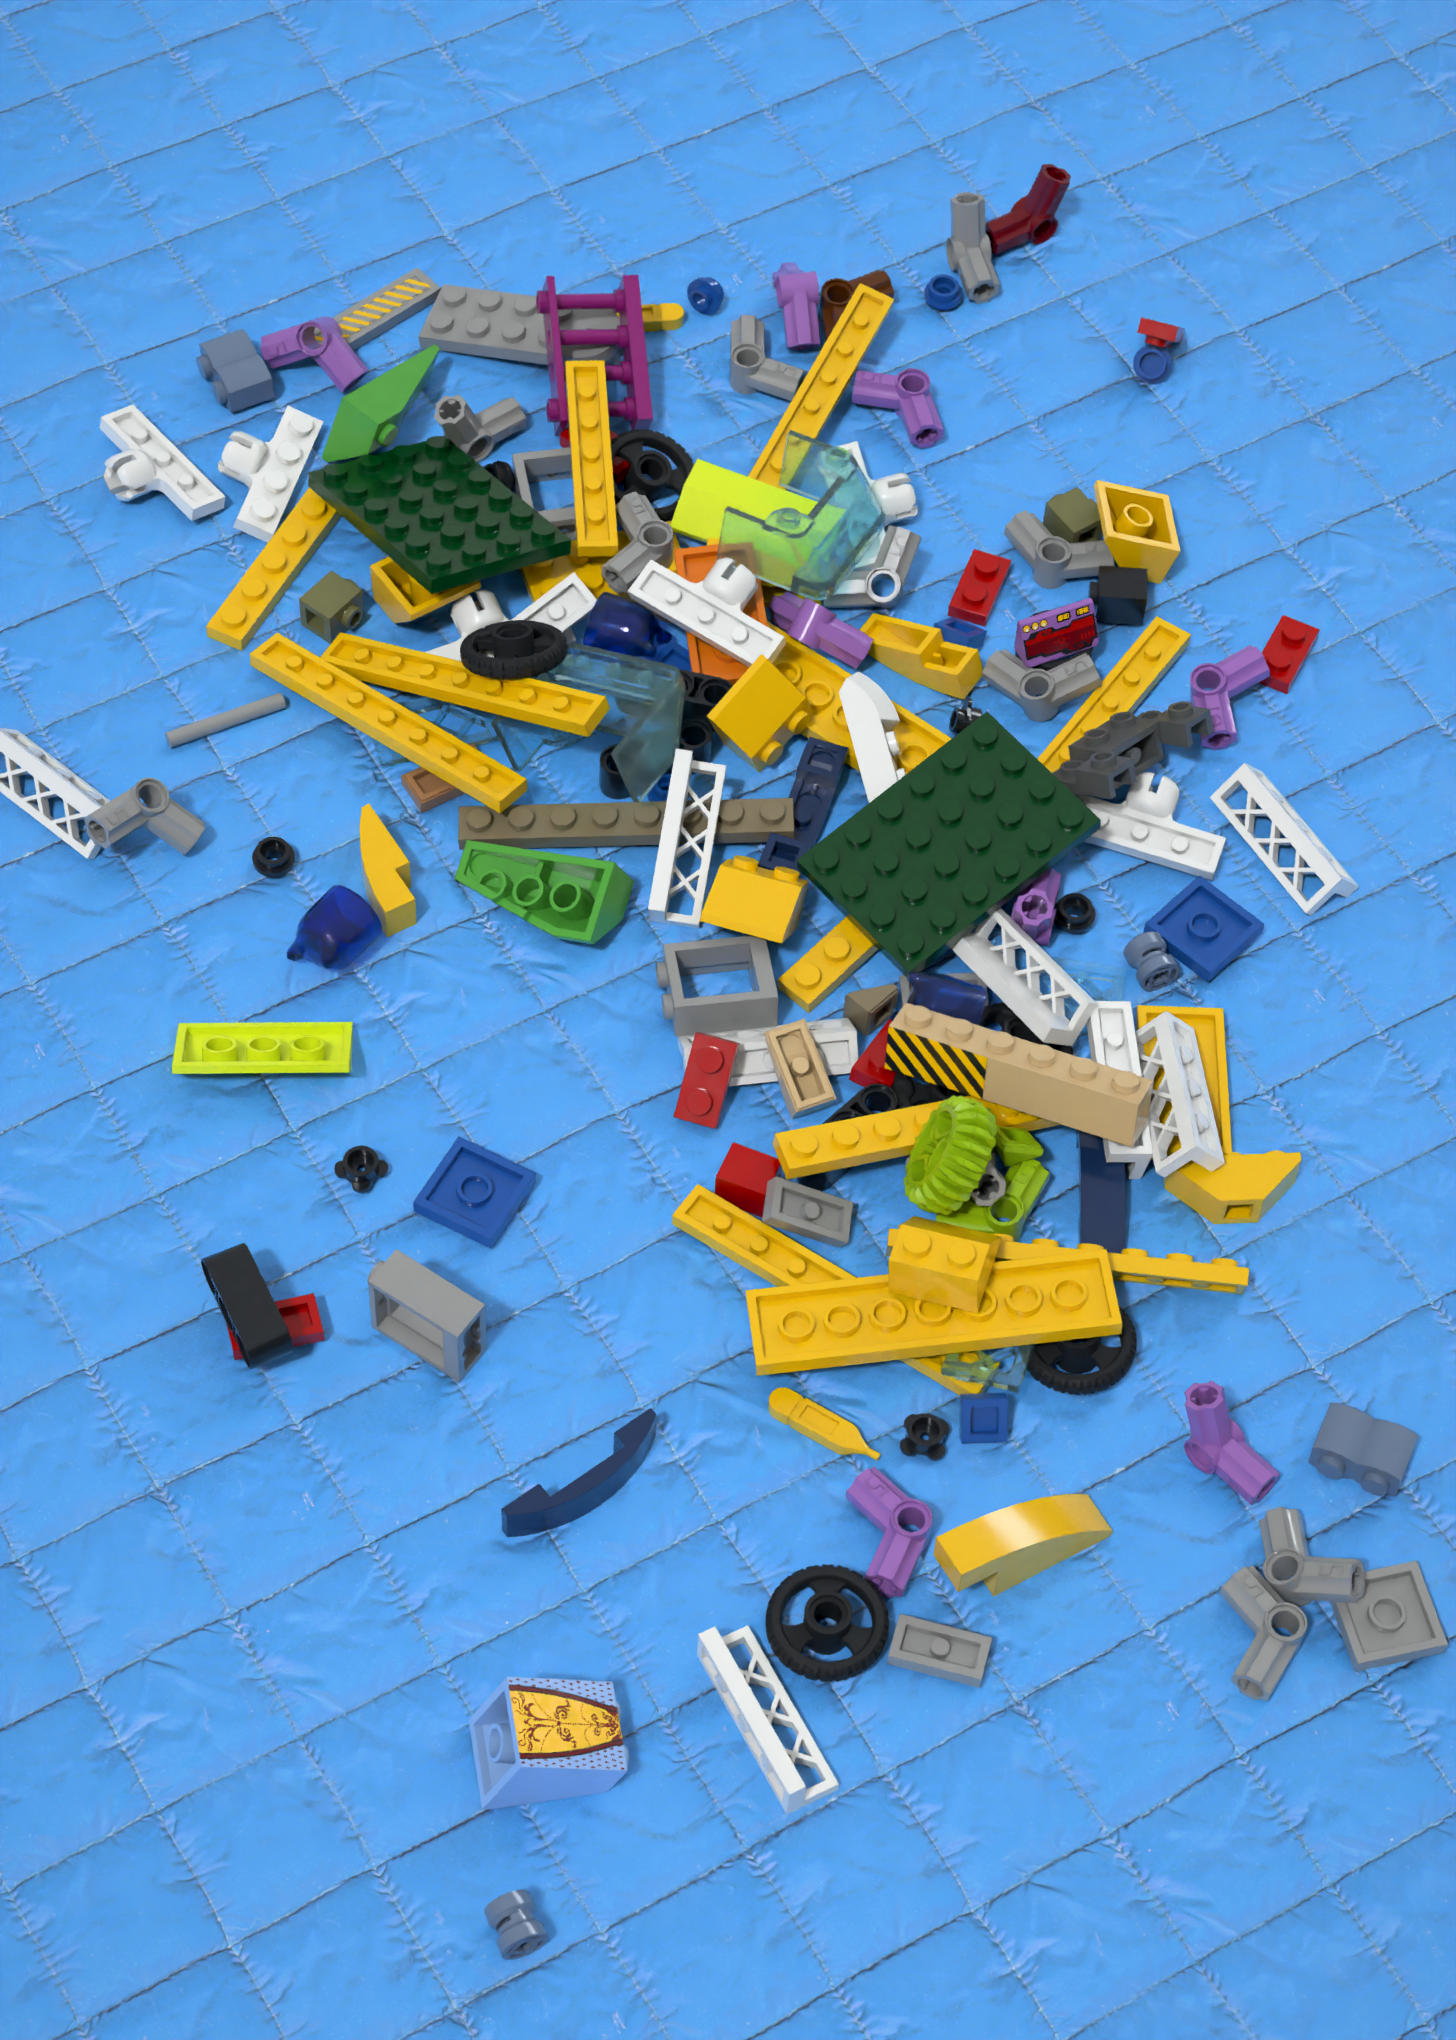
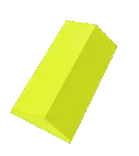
[670,459,846,578]
[172,1022,353,1074]

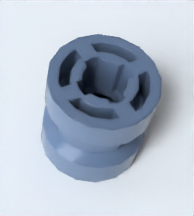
[1123,931,1180,991]
[484,1890,548,1960]

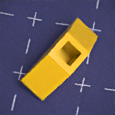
[1163,1150,1302,1224]

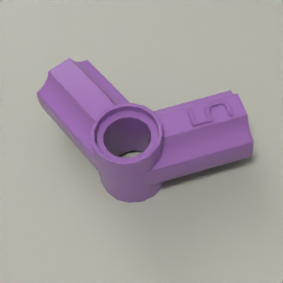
[773,262,820,350]
[260,316,369,393]
[852,368,943,449]
[768,591,873,669]
[1190,645,1270,750]
[1011,866,1061,946]
[1184,1381,1280,1505]
[846,1466,933,1598]

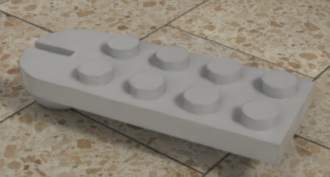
[418,284,623,366]

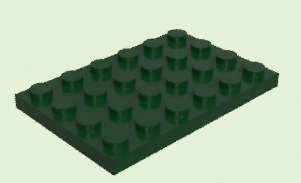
[308,436,571,594]
[797,712,1101,980]

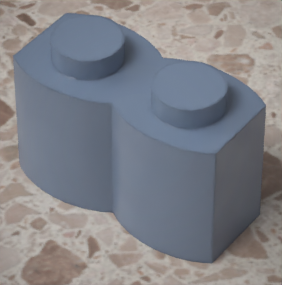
[196,329,275,413]
[1309,1402,1419,1496]

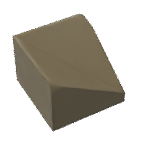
[843,984,898,1037]

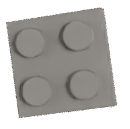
[1330,1561,1448,1672]

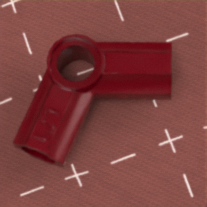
[985,164,1071,255]

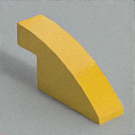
[933,1494,1113,1597]

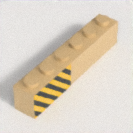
[884,1003,1154,1147]

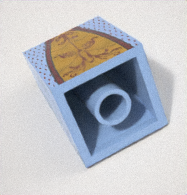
[468,1677,629,1810]

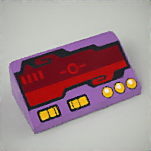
[1014,598,1099,668]

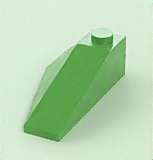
[321,344,440,462]
[454,840,634,944]

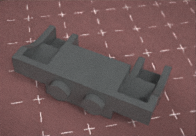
[1052,701,1213,800]

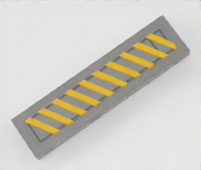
[310,267,441,367]

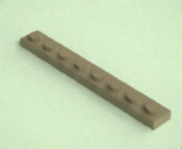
[458,798,794,850]

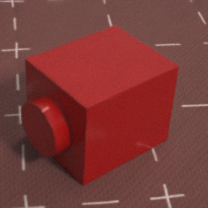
[715,1142,782,1218]

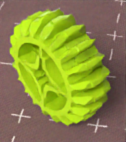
[903,1095,997,1216]

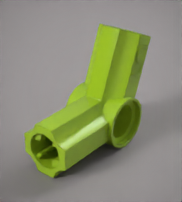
[936,1159,1050,1242]

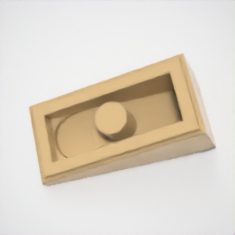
[764,1019,836,1119]

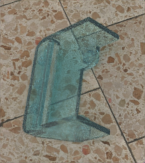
[716,430,885,600]
[491,643,686,803]

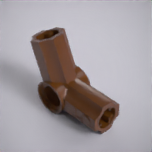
[818,270,894,342]

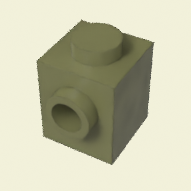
[1043,487,1103,543]
[299,570,363,644]

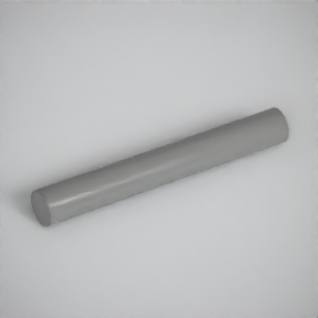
[165,693,286,748]

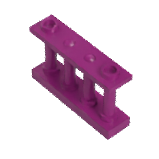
[536,275,653,436]

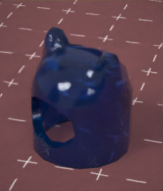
[583,592,672,665]
[287,885,382,970]
[890,972,987,1025]

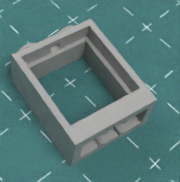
[512,447,576,541]
[656,935,778,1037]
[367,1249,487,1383]

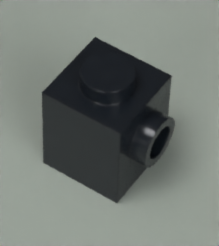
[1088,566,1147,625]

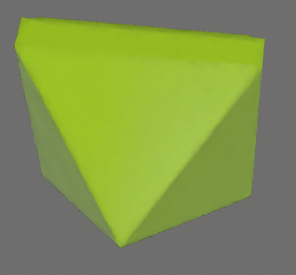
[994,1125,1044,1167]

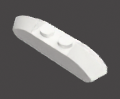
[839,672,906,803]

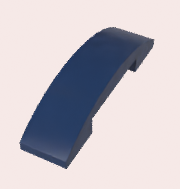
[758,737,849,878]
[1076,1129,1125,1254]
[501,1408,656,1537]

